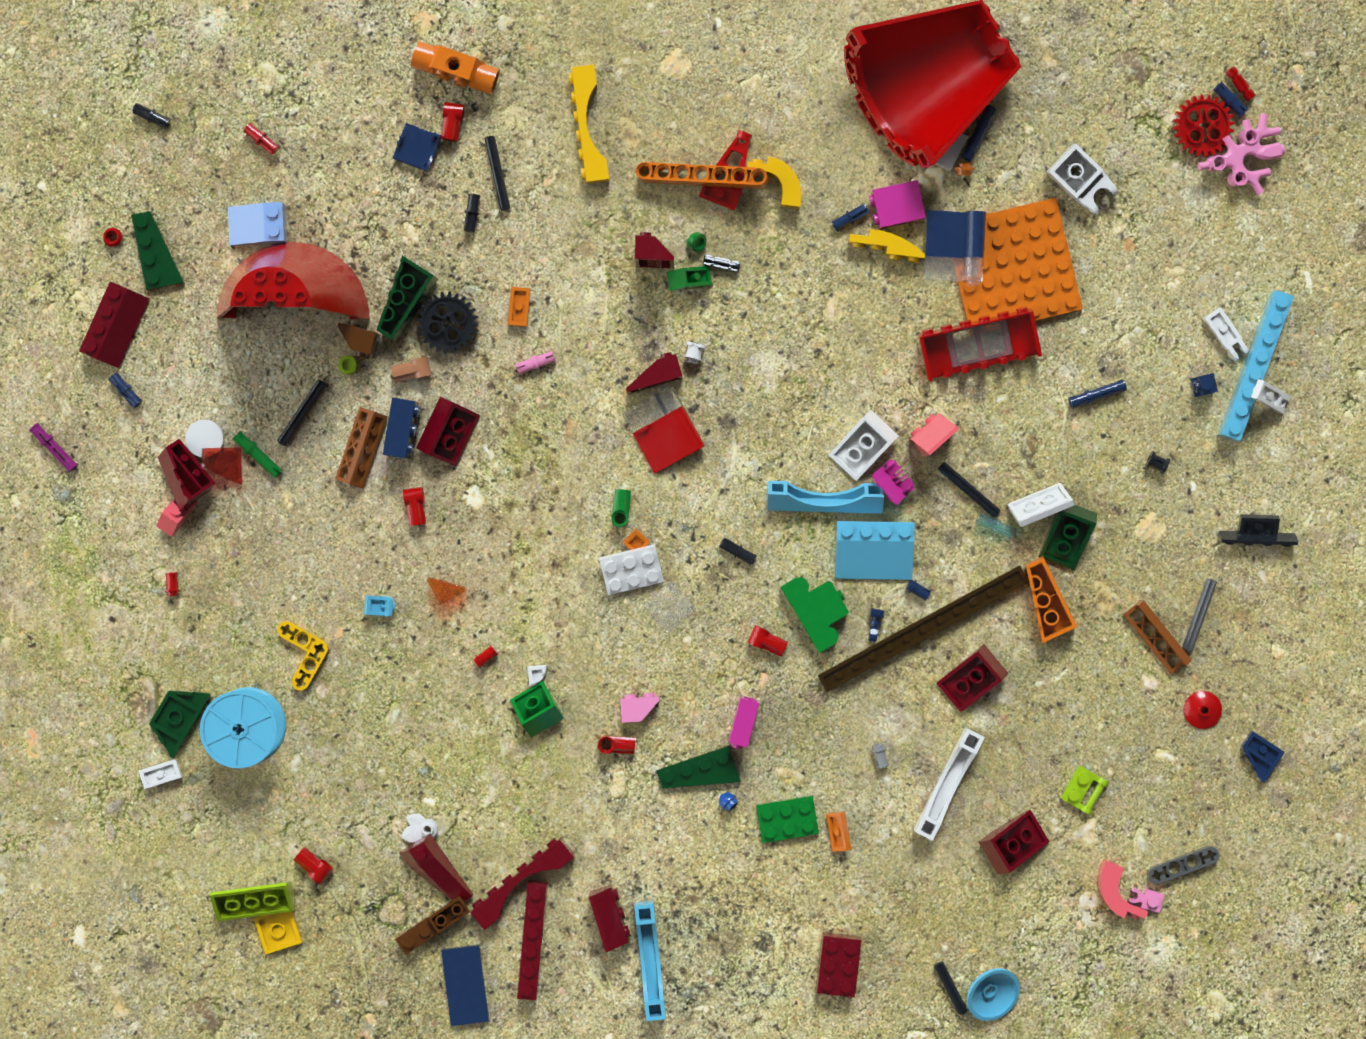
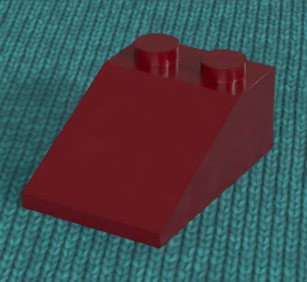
[626,352,683,394]
[936,644,1008,712]
[979,809,1050,874]

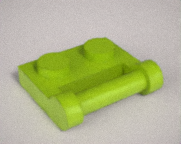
[1060,765,1109,816]

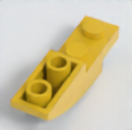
[848,229,925,263]

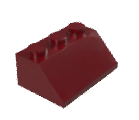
[416,396,480,467]
[589,885,631,953]

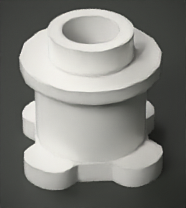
[683,342,706,364]

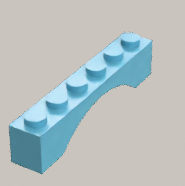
[767,481,884,513]
[634,900,666,1021]

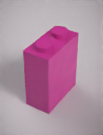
[869,180,926,230]
[728,695,759,750]

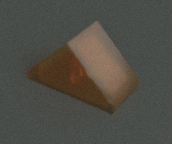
[427,577,467,605]

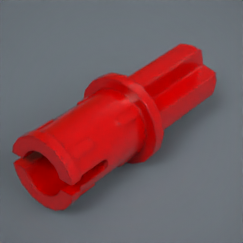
[243,123,279,155]

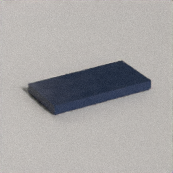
[441,944,490,1026]

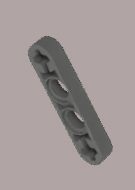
[1147,846,1220,884]

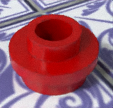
[103,228,123,247]

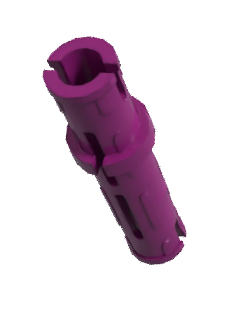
[29,423,78,473]

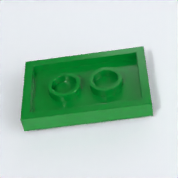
[756,795,819,843]

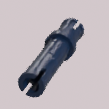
[961,105,997,162]
[1068,379,1127,409]

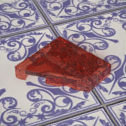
[201,447,242,484]

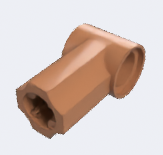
[391,357,432,383]

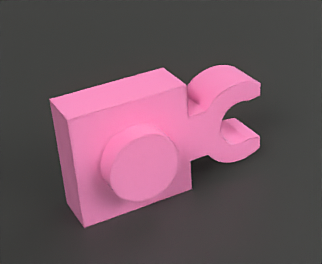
[1128,888,1165,913]

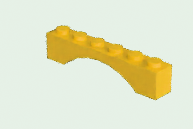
[569,64,610,184]

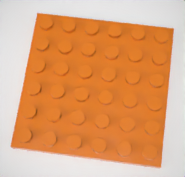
[952,197,1083,336]

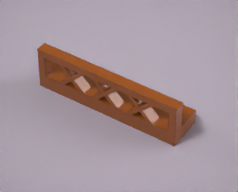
[335,407,388,489]
[1123,600,1192,674]

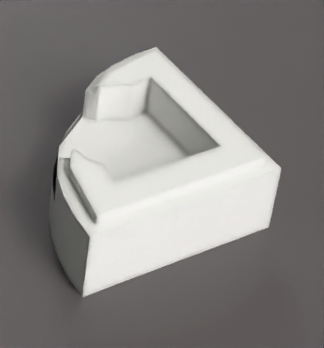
[527,665,547,686]

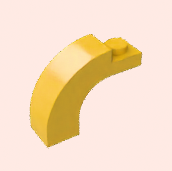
[747,156,802,209]

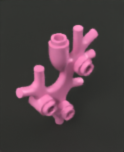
[1198,113,1285,195]

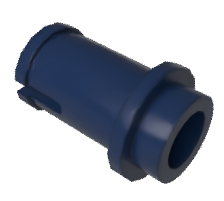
[905,579,931,601]

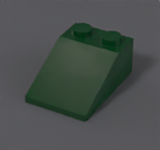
[1038,505,1097,570]

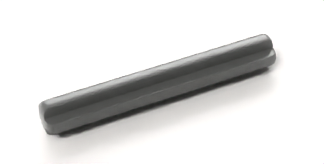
[1182,579,1217,652]

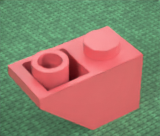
[156,499,198,537]

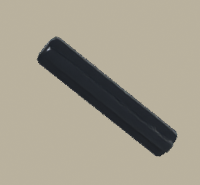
[934,961,968,1015]

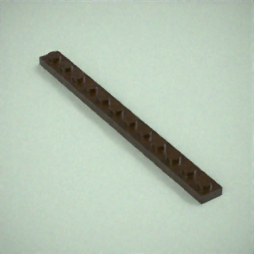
[817,565,1029,692]

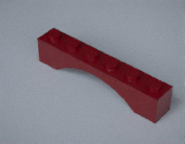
[470,837,575,930]
[517,880,548,1000]

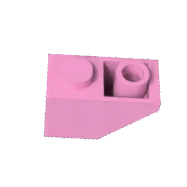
[620,693,659,723]

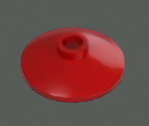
[1184,691,1222,729]

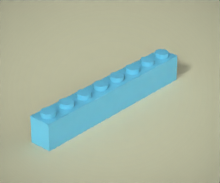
[1218,290,1294,442]

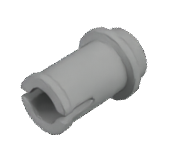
[871,743,889,769]

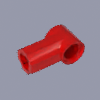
[441,102,465,142]
[403,487,426,526]
[747,625,788,657]
[597,735,635,754]
[293,847,334,885]

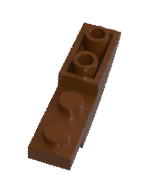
[395,896,470,955]

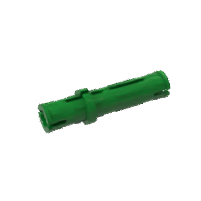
[232,430,283,479]

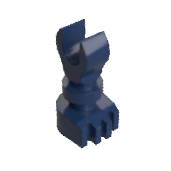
[868,608,885,642]

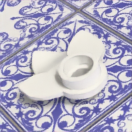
[402,814,438,843]

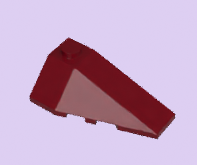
[399,833,473,901]

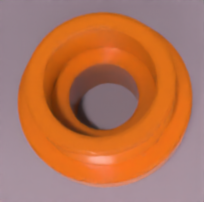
[955,162,974,175]

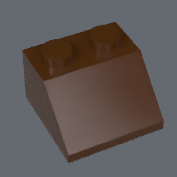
[337,322,381,359]

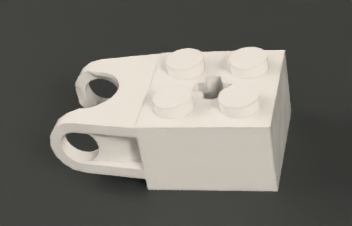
[1046,143,1119,215]

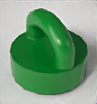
[686,232,707,252]

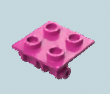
[872,459,915,505]

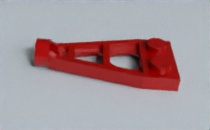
[699,130,752,211]

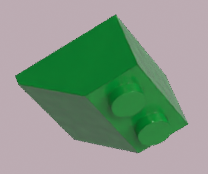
[510,680,564,738]

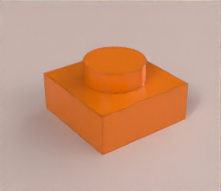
[623,528,650,550]

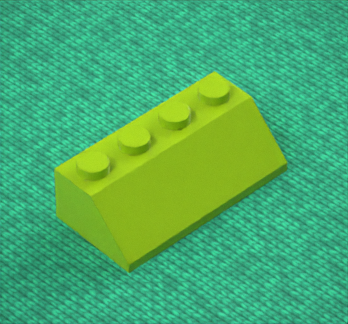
[209,881,295,921]

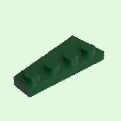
[131,211,185,291]

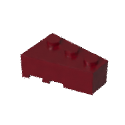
[157,439,216,511]

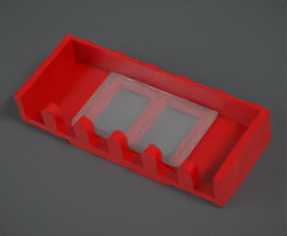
[918,307,1042,382]

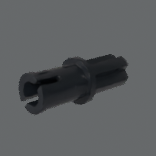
[132,103,171,130]
[464,193,481,233]
[719,538,757,566]

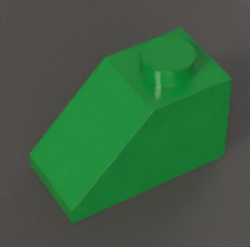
[667,266,712,291]

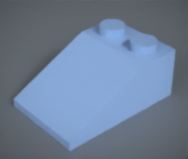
[228,202,287,246]

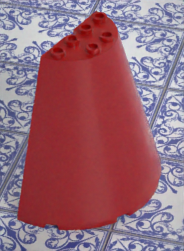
[844,0,1022,168]
[216,242,370,320]

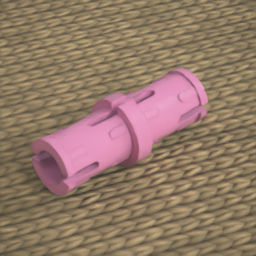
[516,350,556,375]

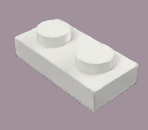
[139,759,183,789]

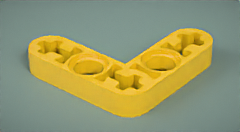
[277,621,329,691]

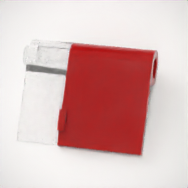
[622,384,705,474]

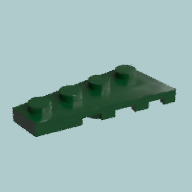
[656,745,741,789]

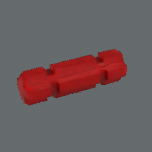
[1226,66,1256,101]

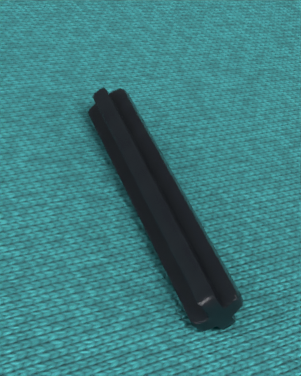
[485,136,510,211]
[277,379,327,446]
[938,462,1001,517]

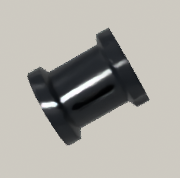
[1145,451,1170,474]

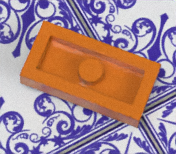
[508,286,531,327]
[826,812,852,852]

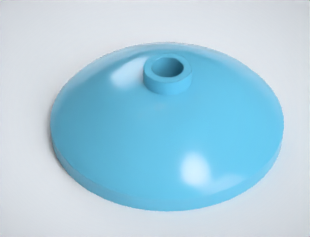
[967,968,1020,1021]

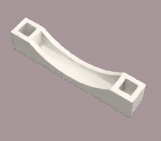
[913,727,985,841]

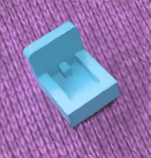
[364,595,395,617]

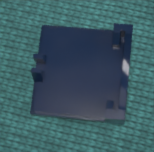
[392,123,441,173]

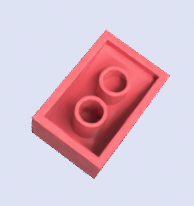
[909,413,959,457]

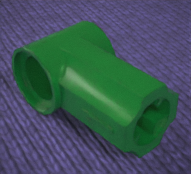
[611,489,631,528]

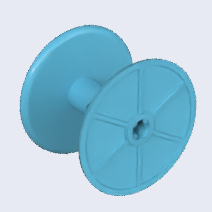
[200,687,286,768]

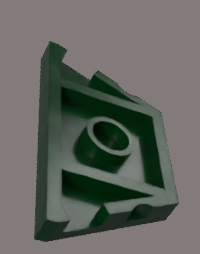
[149,690,212,758]

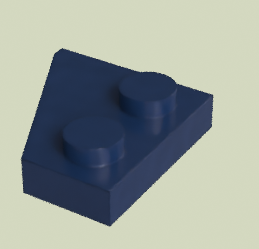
[1241,731,1285,783]

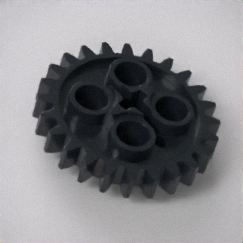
[416,291,479,354]

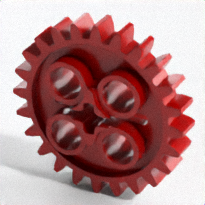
[1171,94,1235,158]

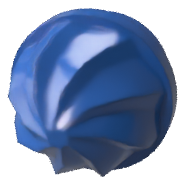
[719,792,739,812]

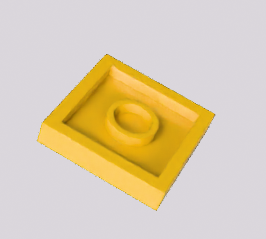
[254,912,303,955]

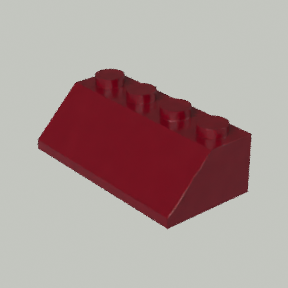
[634,232,674,269]
[79,281,150,368]

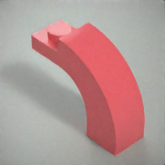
[1098,859,1148,920]

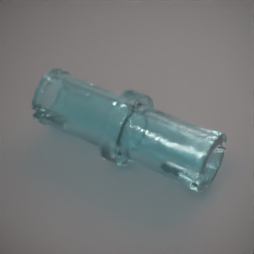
[976,513,1016,540]

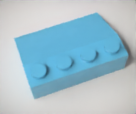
[835,521,915,580]

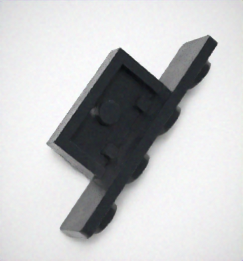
[1218,514,1299,547]

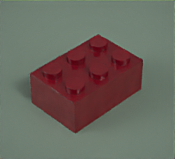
[815,932,862,998]

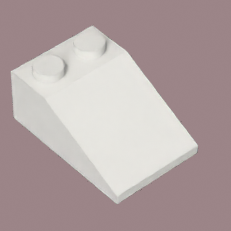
[829,410,899,481]

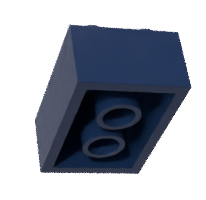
[383,397,421,459]

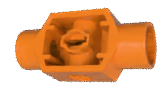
[411,41,500,95]

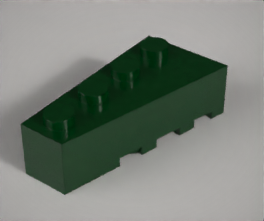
[376,255,438,343]

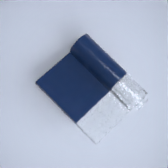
[924,210,986,286]

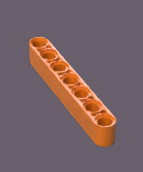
[636,162,769,189]

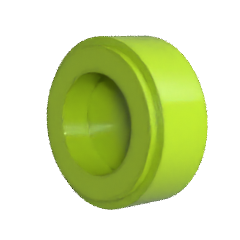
[338,355,358,375]

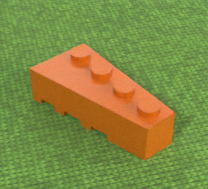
[1026,556,1077,643]

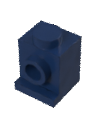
[1190,373,1218,397]

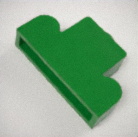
[780,577,849,653]

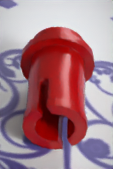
[164,572,180,596]
[473,645,498,668]

